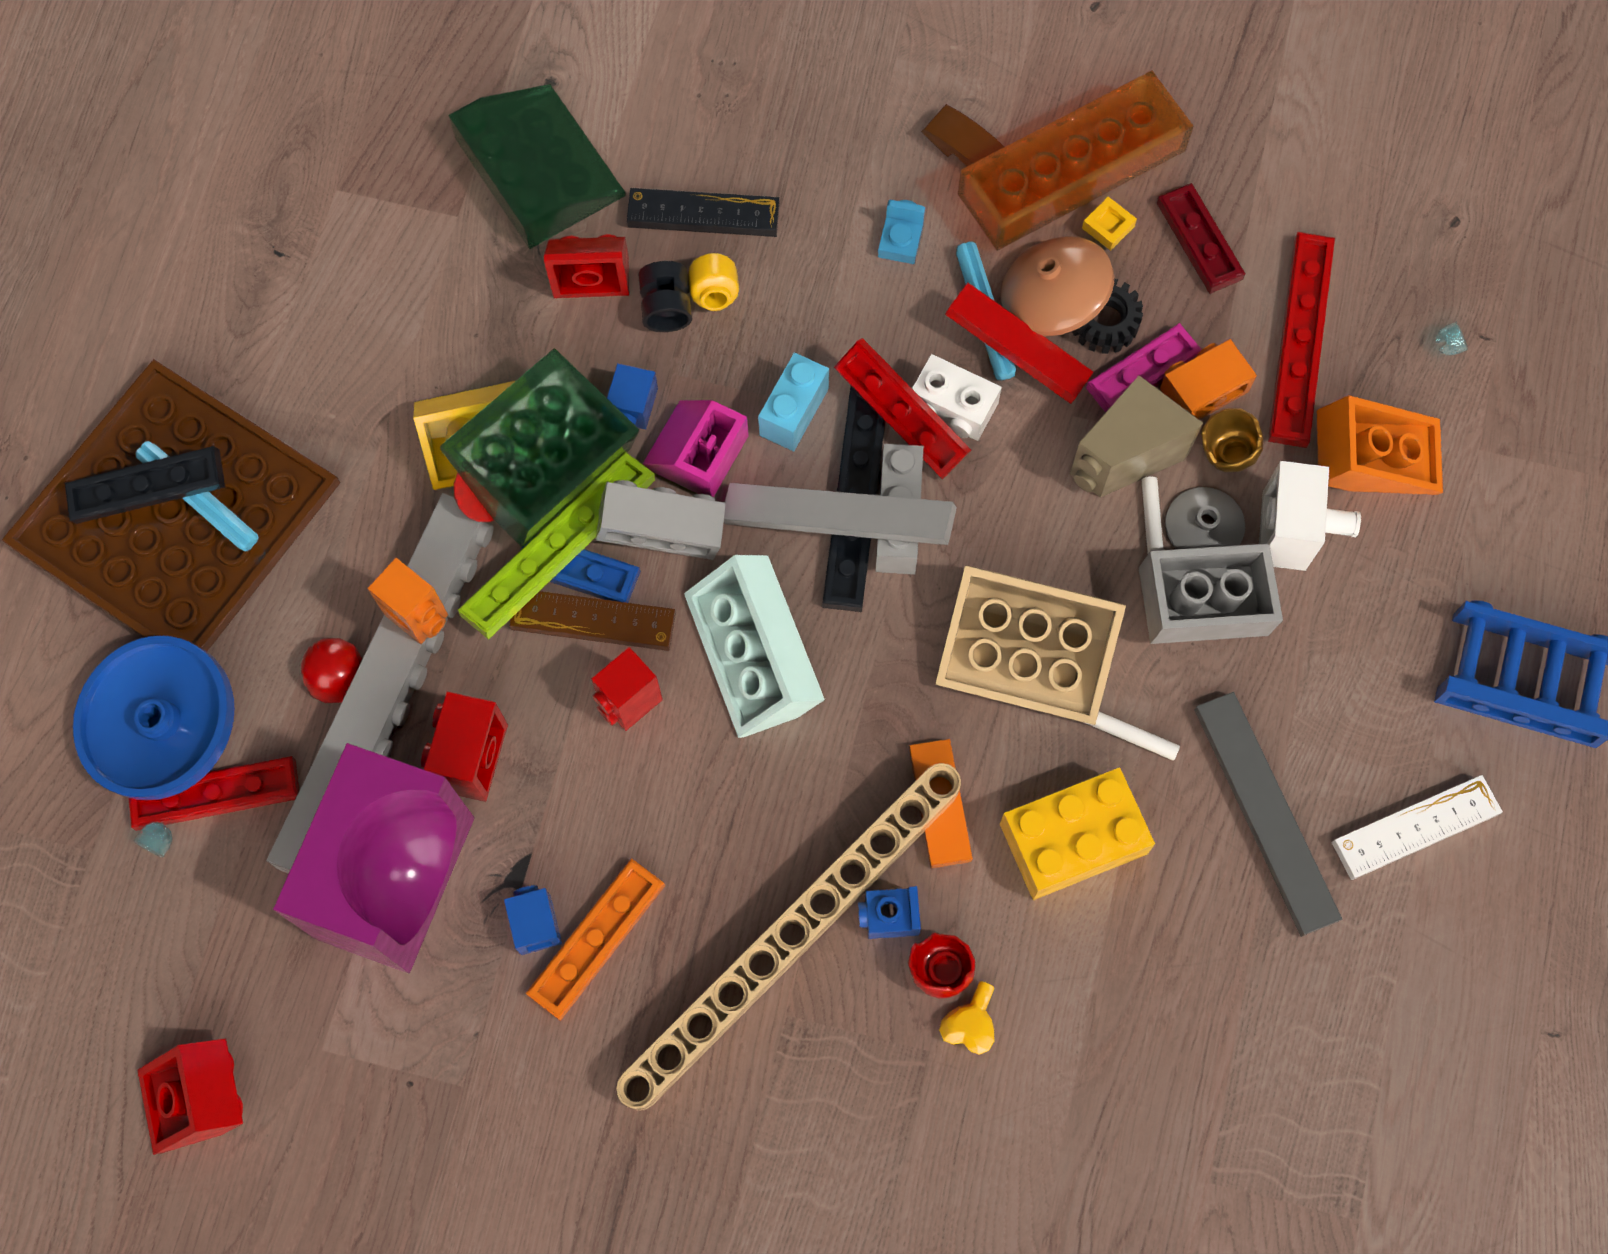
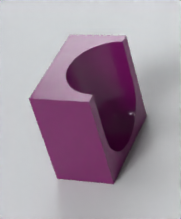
[273,743,475,974]

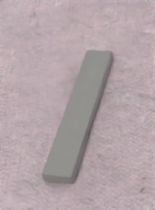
[724,483,957,545]

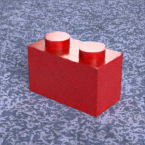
[591,647,663,731]

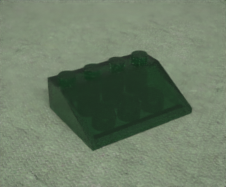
[448,84,626,249]
[440,348,640,547]

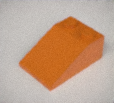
[1317,395,1443,495]

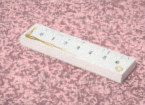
[1332,775,1503,880]

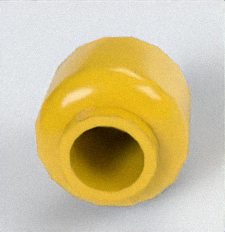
[688,253,739,311]

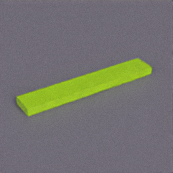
[458,452,655,640]

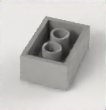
[1138,544,1283,644]

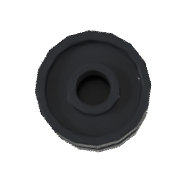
[638,261,692,332]

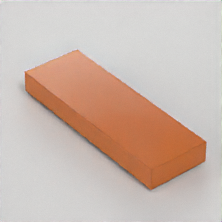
[909,739,973,868]

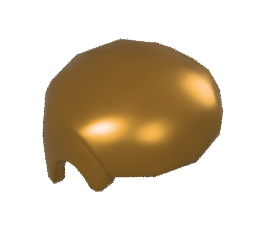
[1201,408,1264,472]

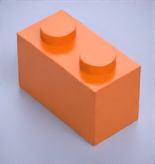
[1159,339,1257,420]

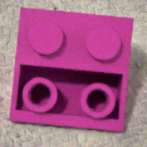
[643,400,749,497]

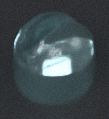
[1435,321,1468,356]
[134,822,173,858]

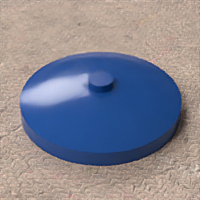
[73,636,235,800]

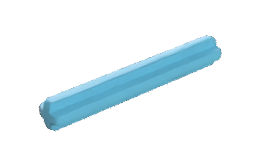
[956,241,1016,381]
[136,441,259,551]

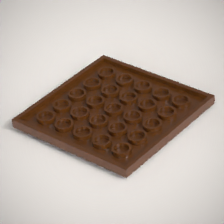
[2,359,341,652]

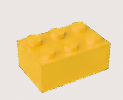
[1000,767,1155,900]

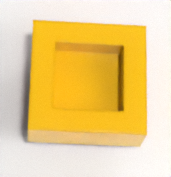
[1082,196,1137,251]

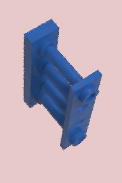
[1434,600,1608,748]

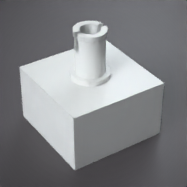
[1259,461,1361,571]

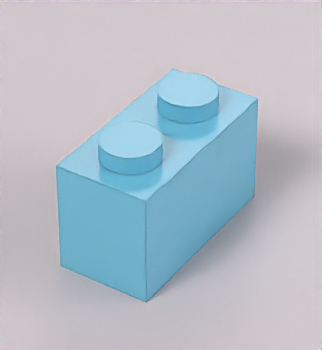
[758,352,829,451]

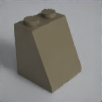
[1070,376,1203,498]

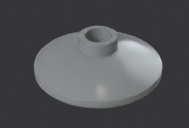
[1165,487,1245,549]

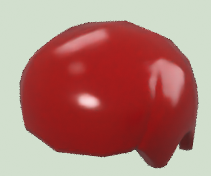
[301,638,362,703]
[908,933,975,999]

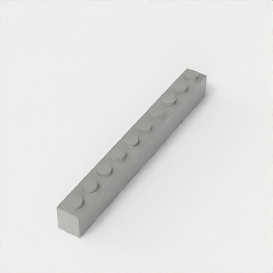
[266,493,494,873]

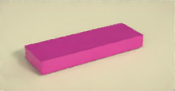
[1086,323,1202,412]

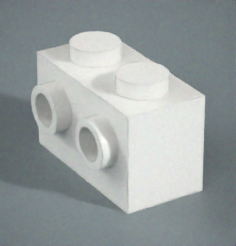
[912,354,1002,441]

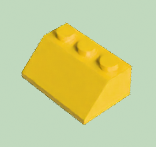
[413,378,549,490]

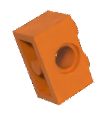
[367,558,448,644]

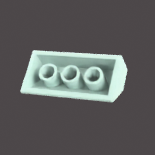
[684,555,825,738]

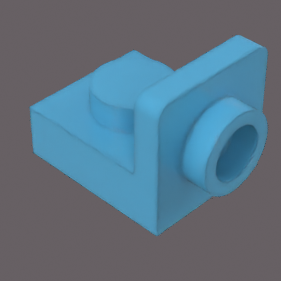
[878,200,925,265]

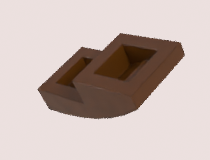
[921,104,1007,179]

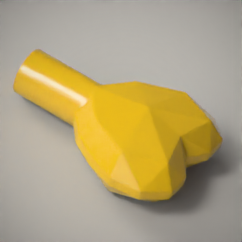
[939,981,995,1055]

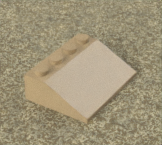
[935,565,1126,725]

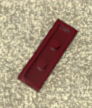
[1157,183,1246,294]

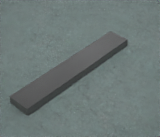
[1194,692,1342,937]

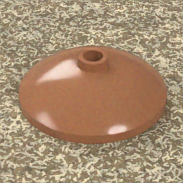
[1001,236,1114,336]

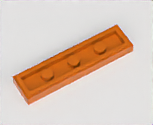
[525,858,665,1021]

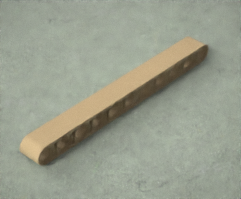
[616,763,961,1111]

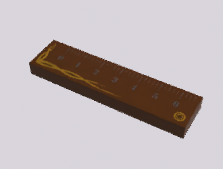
[509,591,676,651]

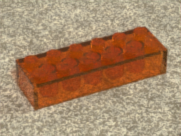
[958,70,1194,251]

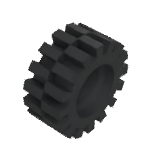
[1072,278,1143,354]

